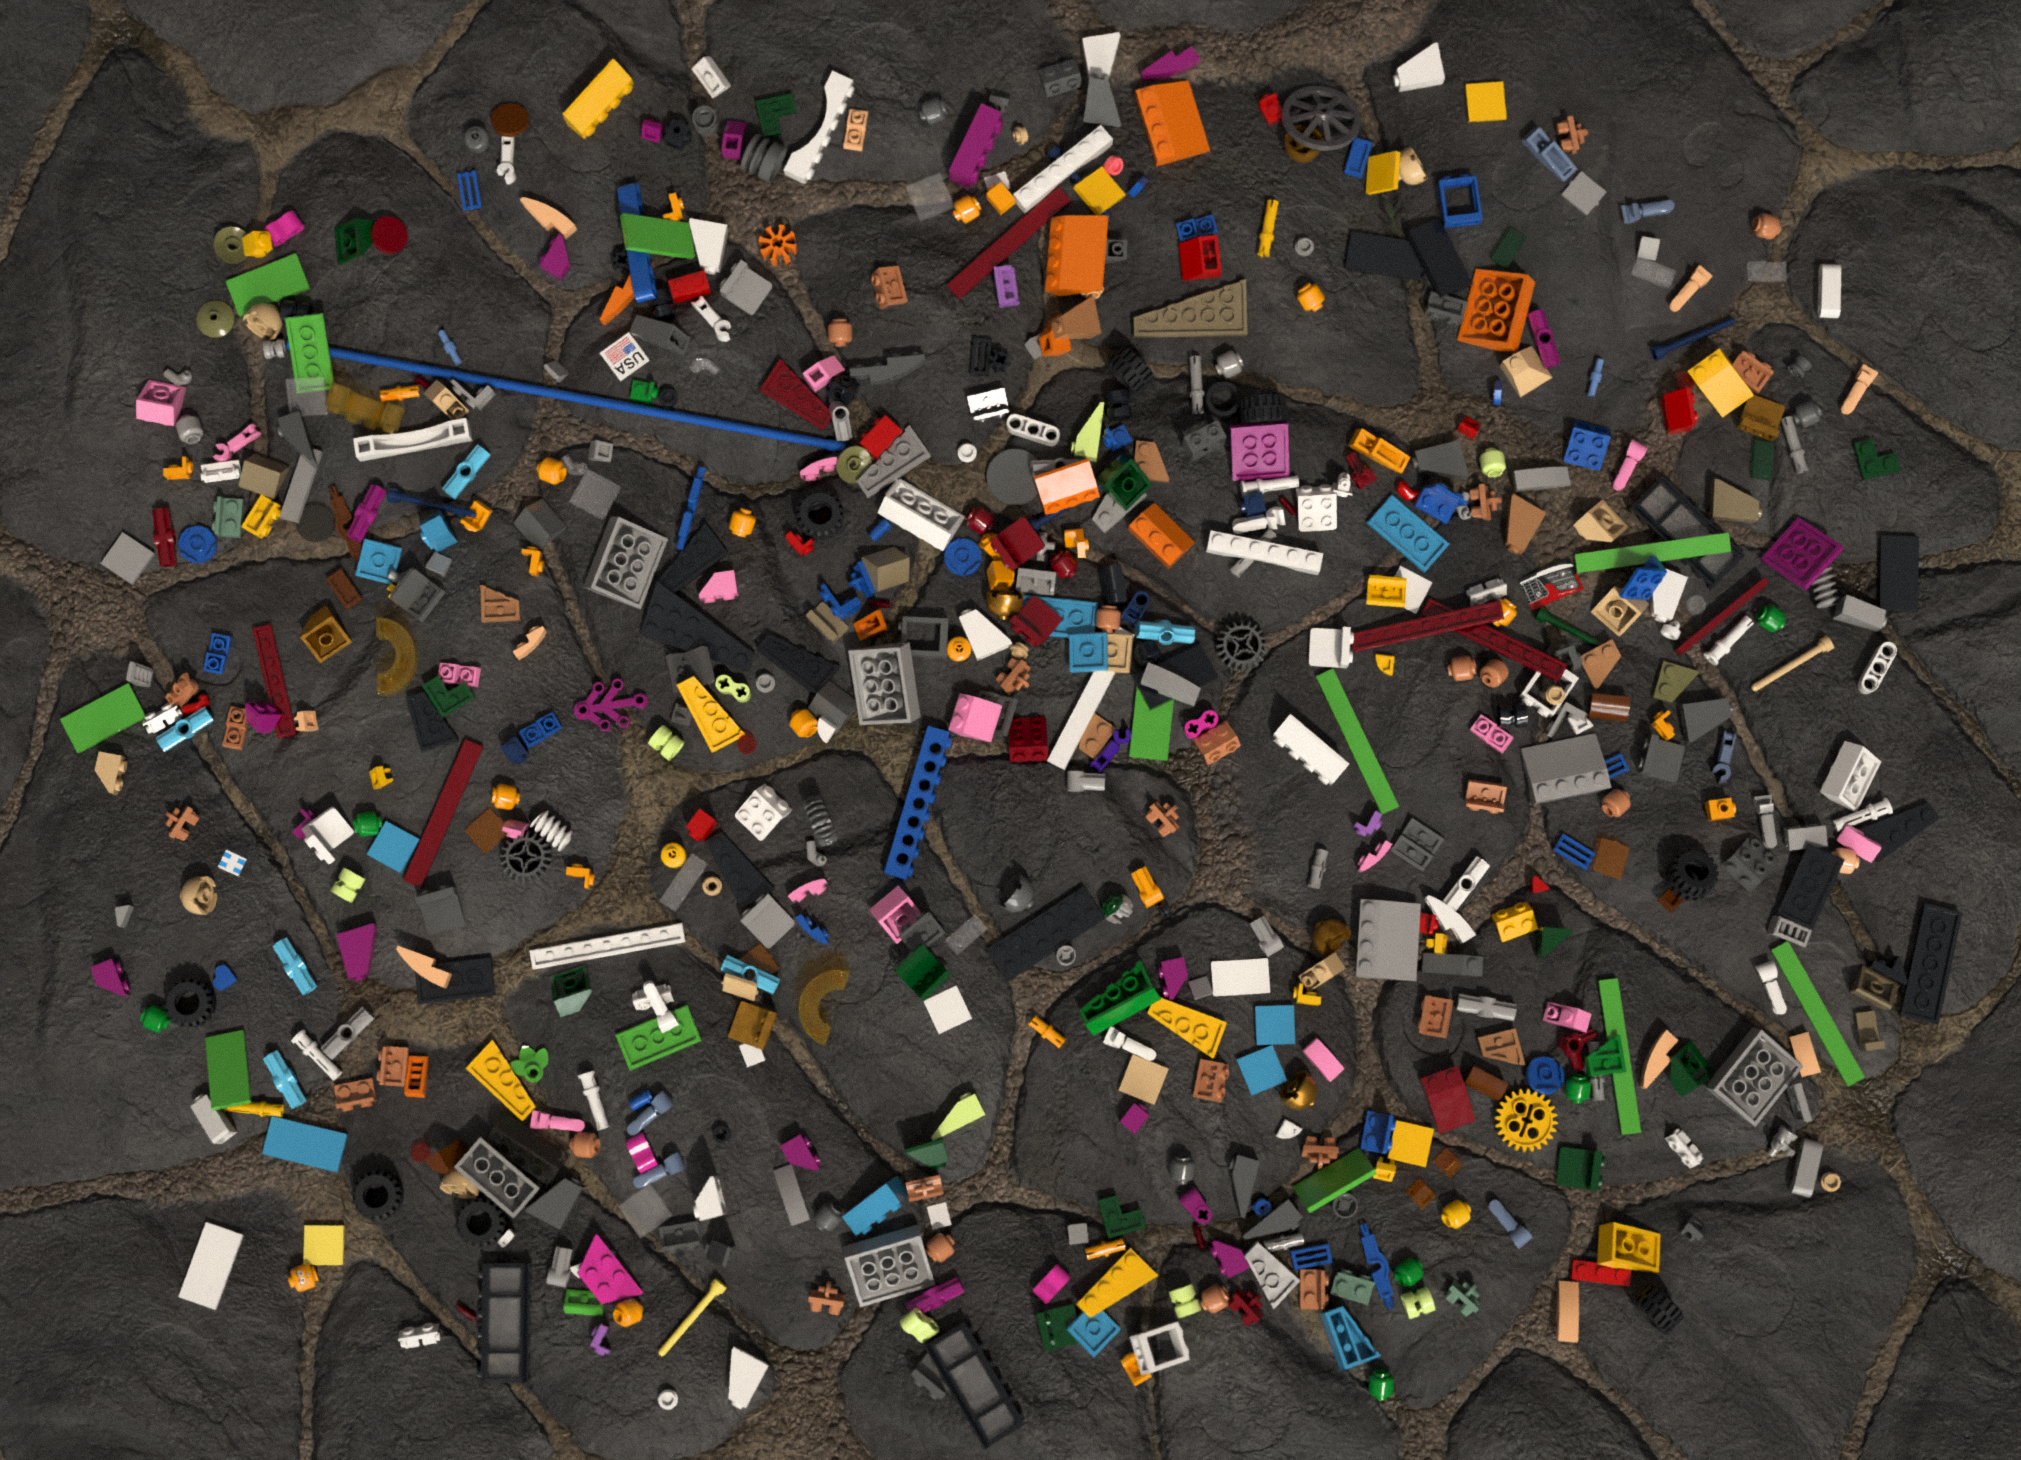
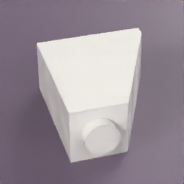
[1082,32,1120,81]
[1393,43,1445,92]
[689,218,728,274]
[1649,569,1688,623]
[958,609,1012,661]
[190,1094,237,1144]
[728,1346,769,1409]

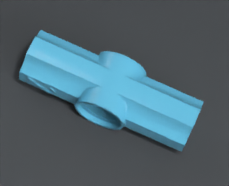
[442,444,491,500]
[1135,620,1195,645]
[156,706,215,752]
[273,937,318,995]
[721,955,780,994]
[263,1050,307,1109]

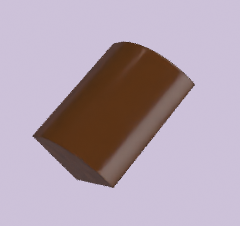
[1588,693,1631,722]
[1464,1066,1509,1102]
[425,1139,468,1174]

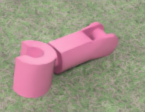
[213,423,261,462]
[1613,439,1648,491]
[530,1110,585,1131]

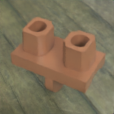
[1556,116,1589,154]
[1470,484,1502,521]
[996,658,1031,695]
[165,672,199,707]
[1145,801,1180,837]
[165,805,200,841]
[1302,1136,1339,1169]
[905,1175,944,1202]
[808,1281,846,1315]

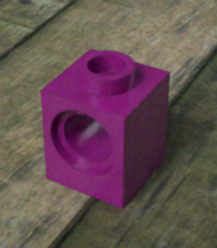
[1119,1103,1149,1134]

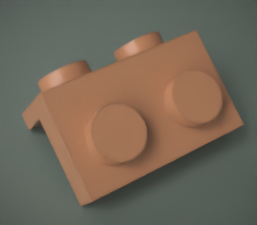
[1733,351,1774,394]
[1193,721,1241,765]
[1464,779,1507,814]
[1418,995,1453,1039]
[377,1046,409,1087]

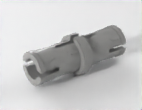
[1308,849,1329,889]
[1263,1232,1304,1252]

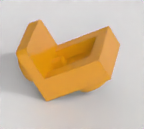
[663,192,684,221]
[460,500,493,532]
[1064,529,1089,558]
[978,532,1003,561]
[521,546,544,577]
[566,864,595,889]
[1121,1352,1152,1386]

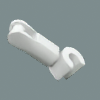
[497,136,516,184]
[691,295,731,342]
[1232,507,1286,534]
[1755,961,1787,1014]
[643,980,679,1033]
[1103,1026,1156,1060]

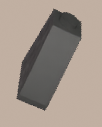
[1083,72,1122,127]
[630,315,691,355]
[1411,440,1469,481]
[1679,698,1733,744]
[525,1177,584,1230]

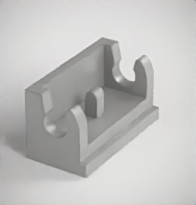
[1016,568,1056,596]
[1783,823,1828,851]

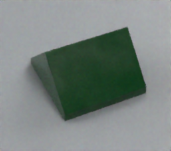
[1535,927,1573,959]

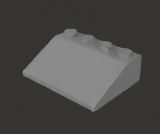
[583,517,668,609]
[848,642,921,725]
[1520,733,1611,805]
[1356,899,1421,981]
[1705,1027,1803,1127]
[843,1225,935,1307]

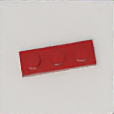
[1570,1260,1631,1286]

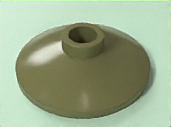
[213,227,249,264]
[197,300,235,338]
[836,446,872,484]

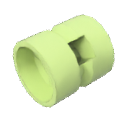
[648,725,685,761]
[330,867,366,903]
[1169,1284,1201,1318]
[1401,1287,1435,1319]

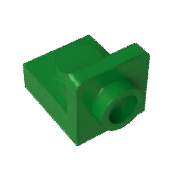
[630,380,658,404]

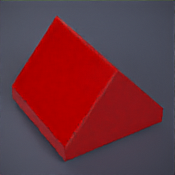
[1457,416,1481,440]
[1530,876,1549,894]

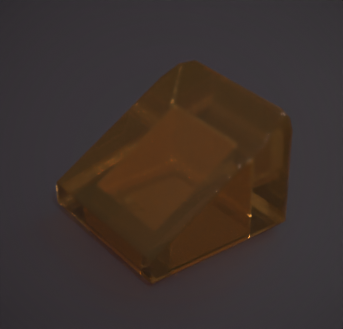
[1433,1149,1463,1179]
[1406,1179,1436,1209]

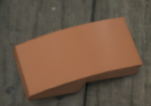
[222,706,248,750]

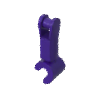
[1090,729,1131,773]

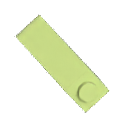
[1071,402,1104,462]
[931,1092,985,1141]

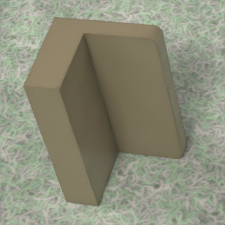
[806,602,849,644]

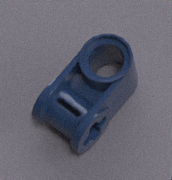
[1121,591,1150,629]

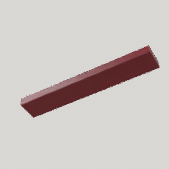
[1674,577,1769,656]
[252,624,298,739]

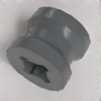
[1787,355,1812,379]

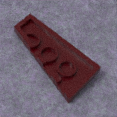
[760,359,832,431]

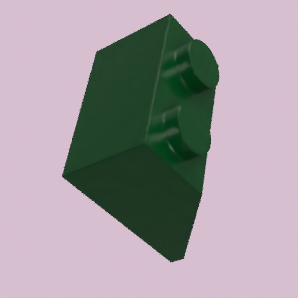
[1095,453,1153,511]

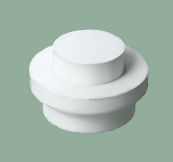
[958,443,977,462]
[658,1389,678,1409]

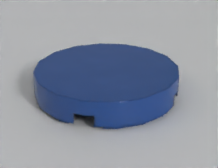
[178,526,217,564]
[944,538,982,577]
[1526,1056,1565,1095]

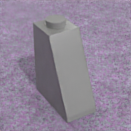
[1833,595,1887,632]

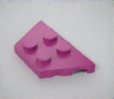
[577,1234,643,1304]

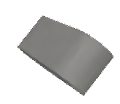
[1790,1138,1823,1198]

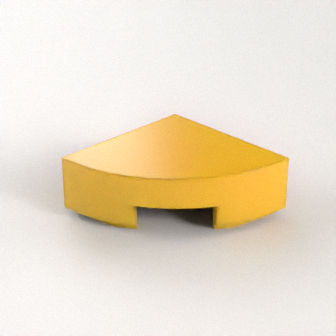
[1375,654,1395,676]

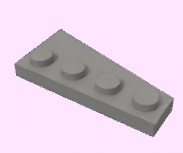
[857,425,931,498]

